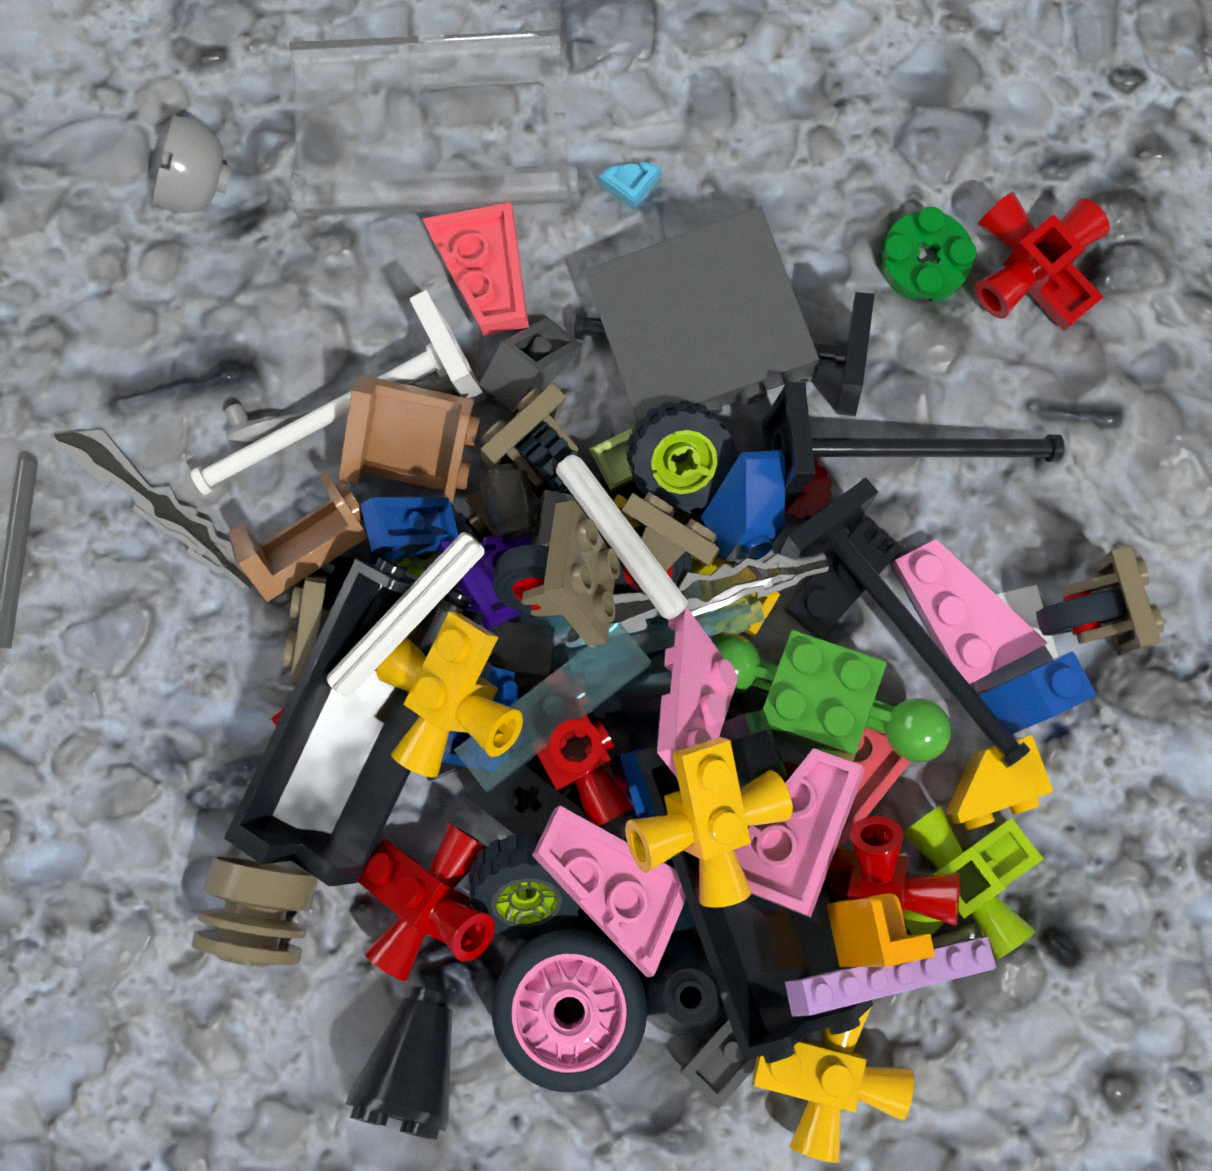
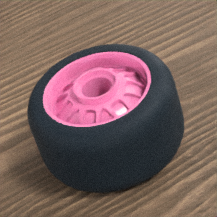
[492,928,647,1093]

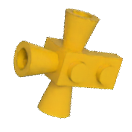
[376,611,523,778]
[625,737,793,908]
[751,1007,914,1163]

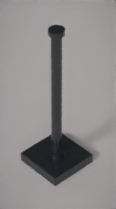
[574,292,875,417]
[761,382,1065,509]
[780,477,1030,768]

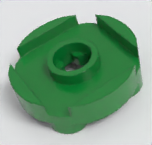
[881,206,977,302]

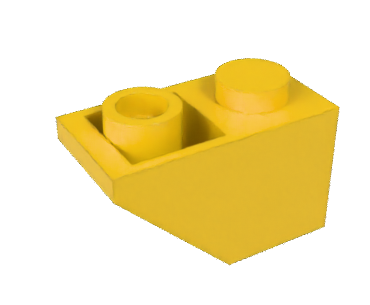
[945,735,1054,830]

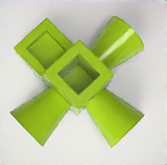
[903,806,1044,961]

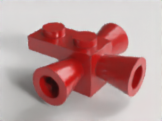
[974,192,1110,331]
[532,670,635,827]
[826,816,960,926]
[358,822,495,982]

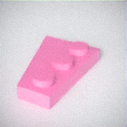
[891,539,1048,684]
[657,608,738,779]
[734,748,865,917]
[532,806,686,977]

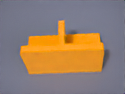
[827,893,935,967]

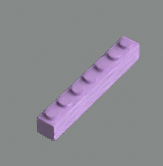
[785,936,996,1016]

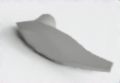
[225,404,310,442]

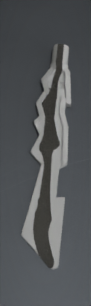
[51,429,254,592]
[565,552,828,648]

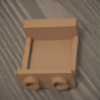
[338,375,480,503]
[228,472,368,602]

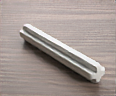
[556,454,688,620]
[327,532,485,697]

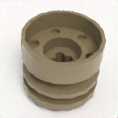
[191,856,317,967]

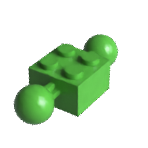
[711,630,951,762]

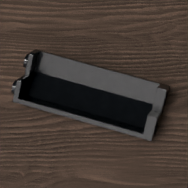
[224,557,486,887]
[635,709,873,1063]

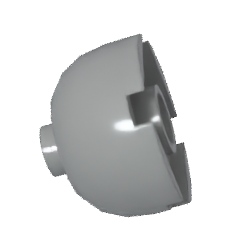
[152,115,231,213]

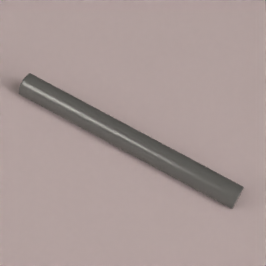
[0,459,38,649]

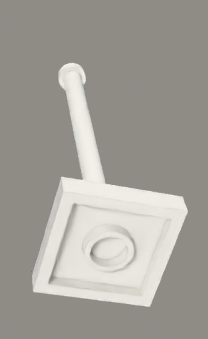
[190,290,487,495]

